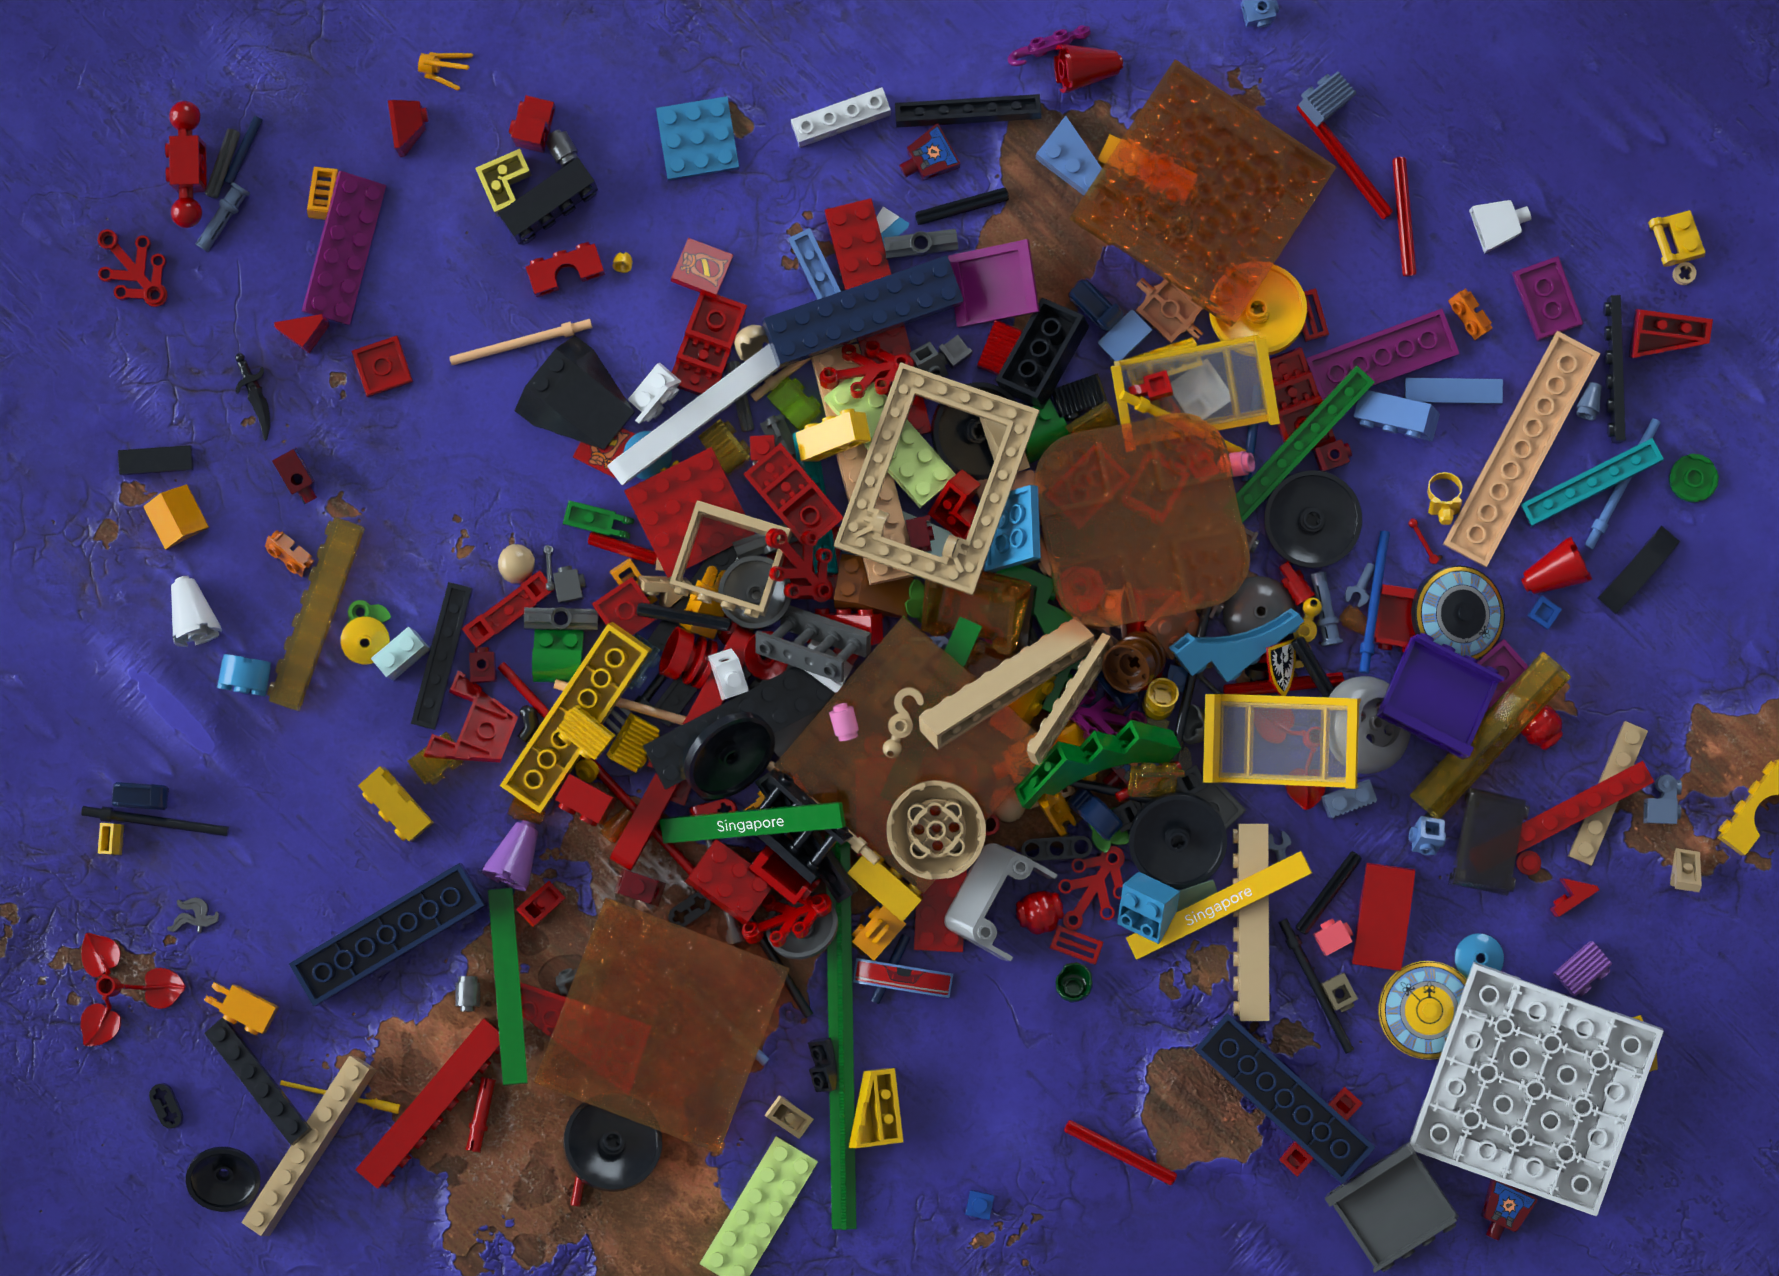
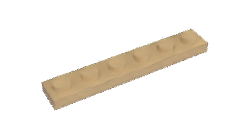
[1026,633,1114,766]
[1568,721,1648,866]

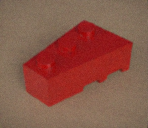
[1629,309,1713,358]

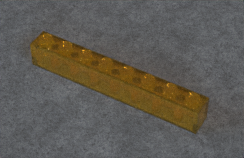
[267,517,365,712]
[1409,651,1571,819]

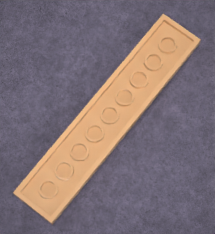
[1442,331,1600,568]
[811,344,915,585]

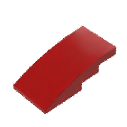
[671,293,747,396]
[1255,347,1336,451]
[743,443,844,545]
[1352,863,1415,971]

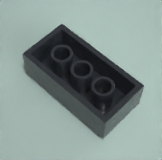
[498,157,598,244]
[995,298,1089,409]

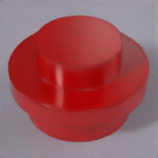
[1516,851,1541,875]

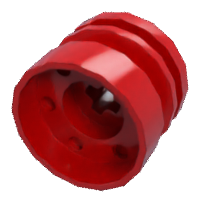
[658,627,718,689]

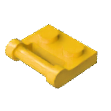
[1648,210,1705,267]

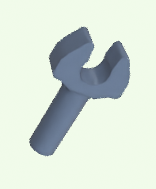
[1345,562,1375,608]
[1268,831,1291,862]

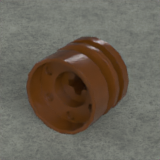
[1102,631,1166,694]

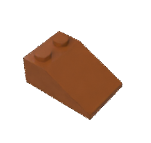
[834,554,914,619]

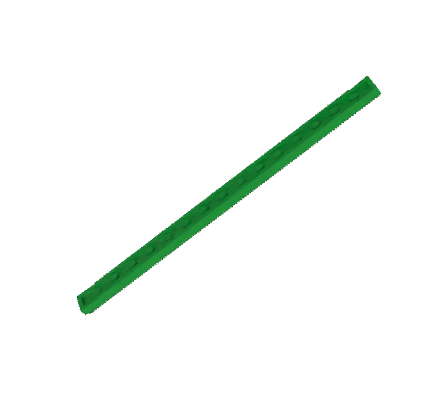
[825,835,857,1230]

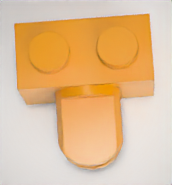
[851,905,906,961]

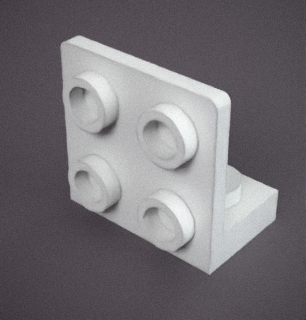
[628,363,681,424]

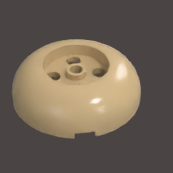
[887,780,986,880]

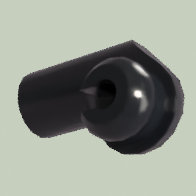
[517,705,539,743]

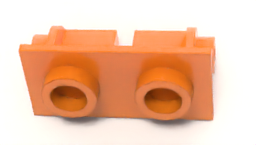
[1448,288,1493,340]
[265,530,314,577]

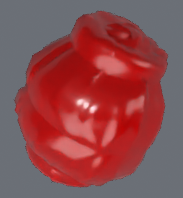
[1516,702,1563,750]
[1015,891,1064,935]

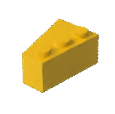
[849,1068,903,1148]

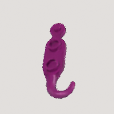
[1008,25,1091,66]

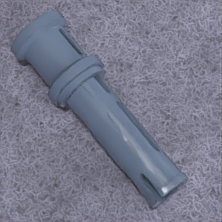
[195,182,250,252]
[1311,572,1343,647]

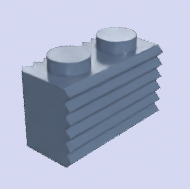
[1298,72,1356,127]
[1321,779,1377,819]

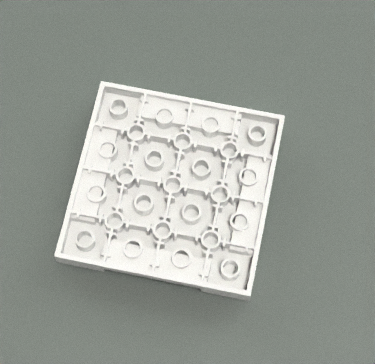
[1409,961,1664,1216]

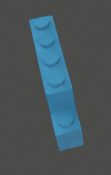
[1169,608,1304,682]

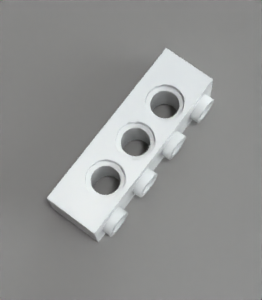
[791,87,891,147]

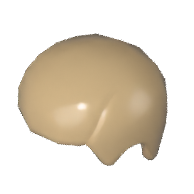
[734,325,769,361]
[498,544,535,584]
[989,783,1026,822]

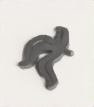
[167,898,219,933]

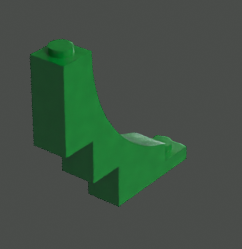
[1014,720,1182,809]

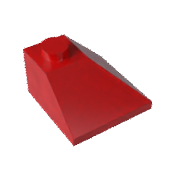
[388,100,429,157]

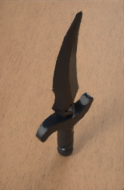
[235,353,270,441]

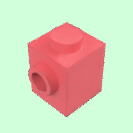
[1313,918,1353,956]

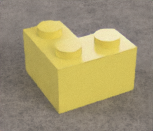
[475,149,532,217]

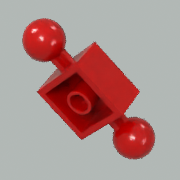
[165,101,207,228]

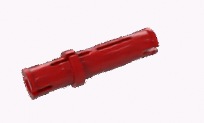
[465,1077,496,1153]

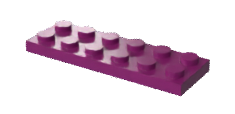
[302,171,386,325]
[1306,309,1460,400]

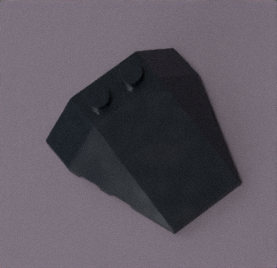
[514,335,635,450]

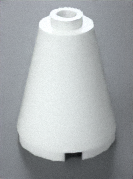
[171,576,222,647]

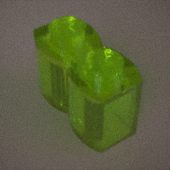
[767,377,822,431]

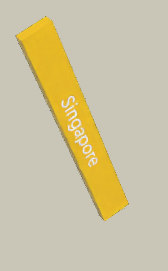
[1126,851,1312,960]

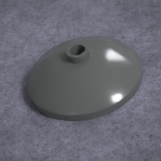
[718,556,792,629]
[1223,576,1296,642]
[766,892,838,959]

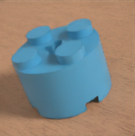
[217,654,271,697]

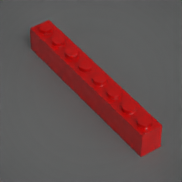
[355,1018,500,1189]

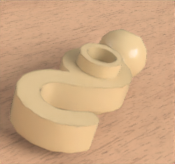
[882,687,924,758]

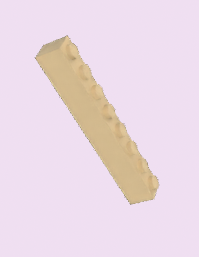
[919,617,1094,750]
[1232,824,1269,1021]
[241,1056,377,1236]

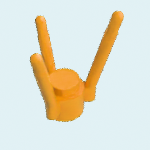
[418,52,473,91]

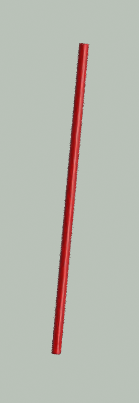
[497,662,694,875]

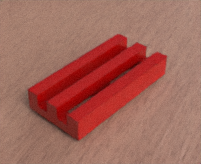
[1302,288,1329,342]
[1049,925,1104,965]

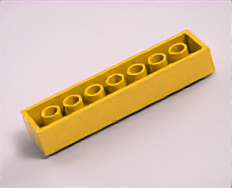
[500,622,653,813]

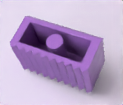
[1553,941,1612,996]

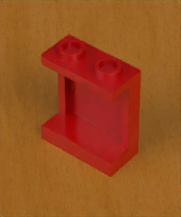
[1373,584,1417,653]
[749,845,822,905]

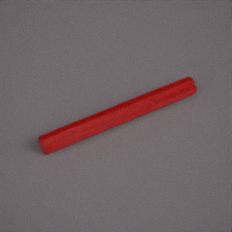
[1392,157,1416,277]
[1223,672,1344,695]
[1064,1120,1177,1185]

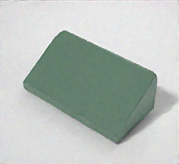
[1176,879,1217,913]

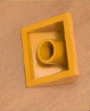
[143,484,209,550]

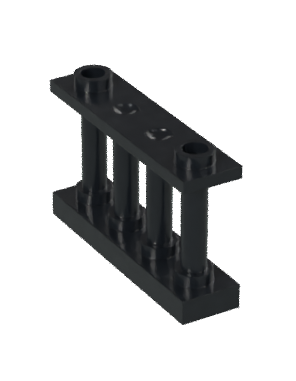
[747,771,853,884]

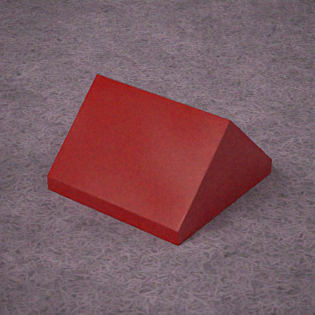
[274,314,329,354]

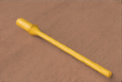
[280,1080,401,1114]

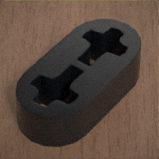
[668,892,711,928]
[149,1083,183,1128]

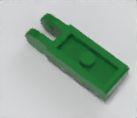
[563,500,635,539]

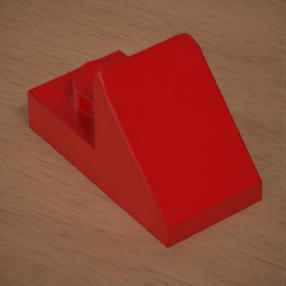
[1550,878,1600,917]
[516,881,565,927]

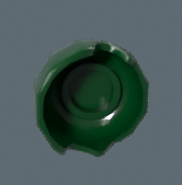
[1055,962,1093,1003]

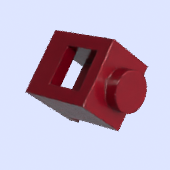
[1312,439,1352,472]
[905,515,935,552]
[469,647,497,683]

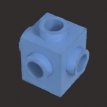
[1241,0,1279,28]
[1409,816,1446,855]

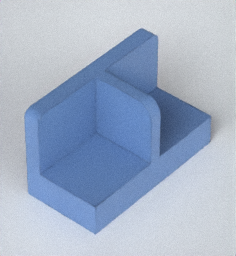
[1098,310,1152,364]

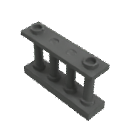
[756,605,871,683]

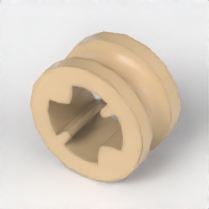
[1673,262,1696,285]

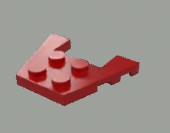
[423,671,518,763]

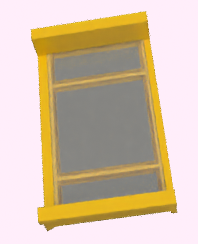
[1111,334,1280,452]
[1203,694,1361,789]

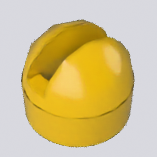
[612,252,633,273]

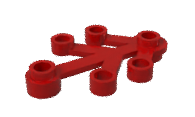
[97,229,168,307]
[820,340,914,399]
[765,528,833,602]
[1058,846,1125,930]
[742,894,832,947]

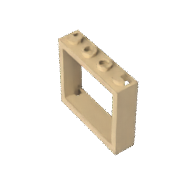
[669,500,792,618]

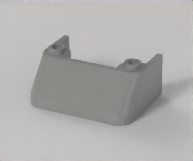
[944,843,1057,961]

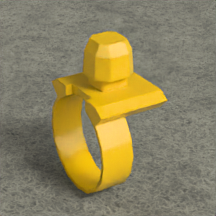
[1427,472,1462,525]

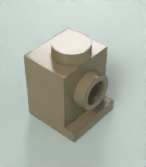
[1320,973,1358,1012]

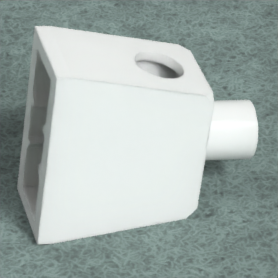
[1469,200,1531,254]
[708,648,749,700]

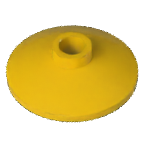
[341,616,390,665]

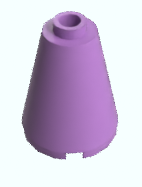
[482,820,538,891]

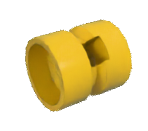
[1142,678,1179,720]

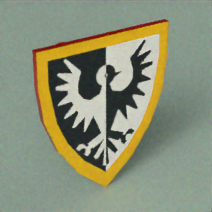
[1257,638,1296,696]

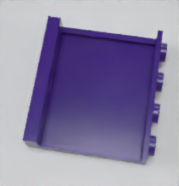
[1376,633,1505,759]

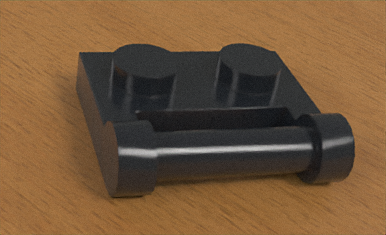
[635,673,698,727]

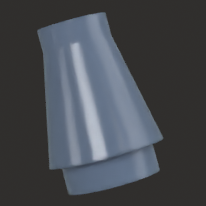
[1576,382,1602,420]

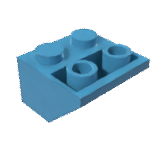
[1117,872,1180,944]

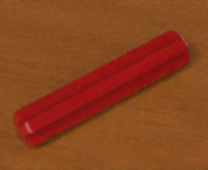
[588,532,657,565]

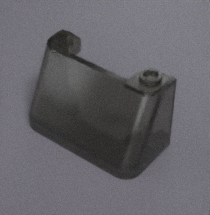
[1448,787,1530,896]

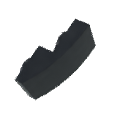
[808,1037,837,1092]

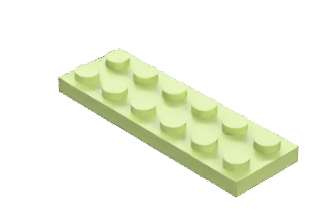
[823,376,956,508]
[700,1136,818,1276]

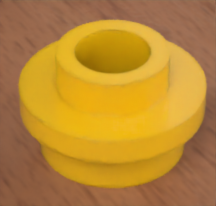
[575,759,599,783]

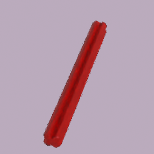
[1296,105,1393,220]

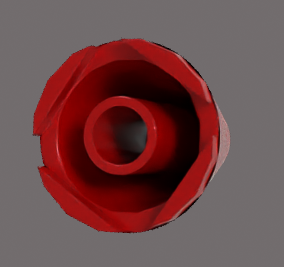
[1054,44,1123,93]
[1521,536,1592,594]

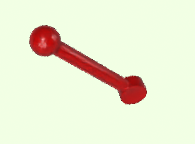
[1408,519,1439,564]

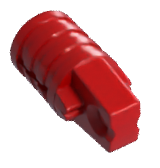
[1279,562,1315,606]

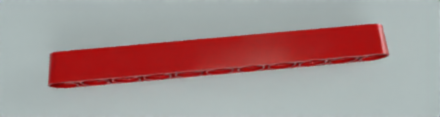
[609,625,754,871]

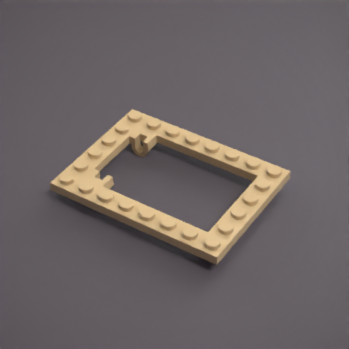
[833,362,1039,596]

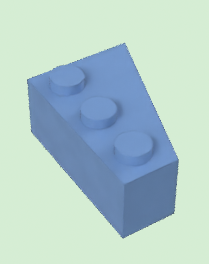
[1035,116,1109,202]
[1354,390,1440,442]

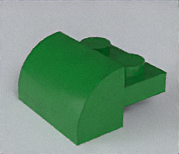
[1025,399,1070,464]
[532,629,584,682]

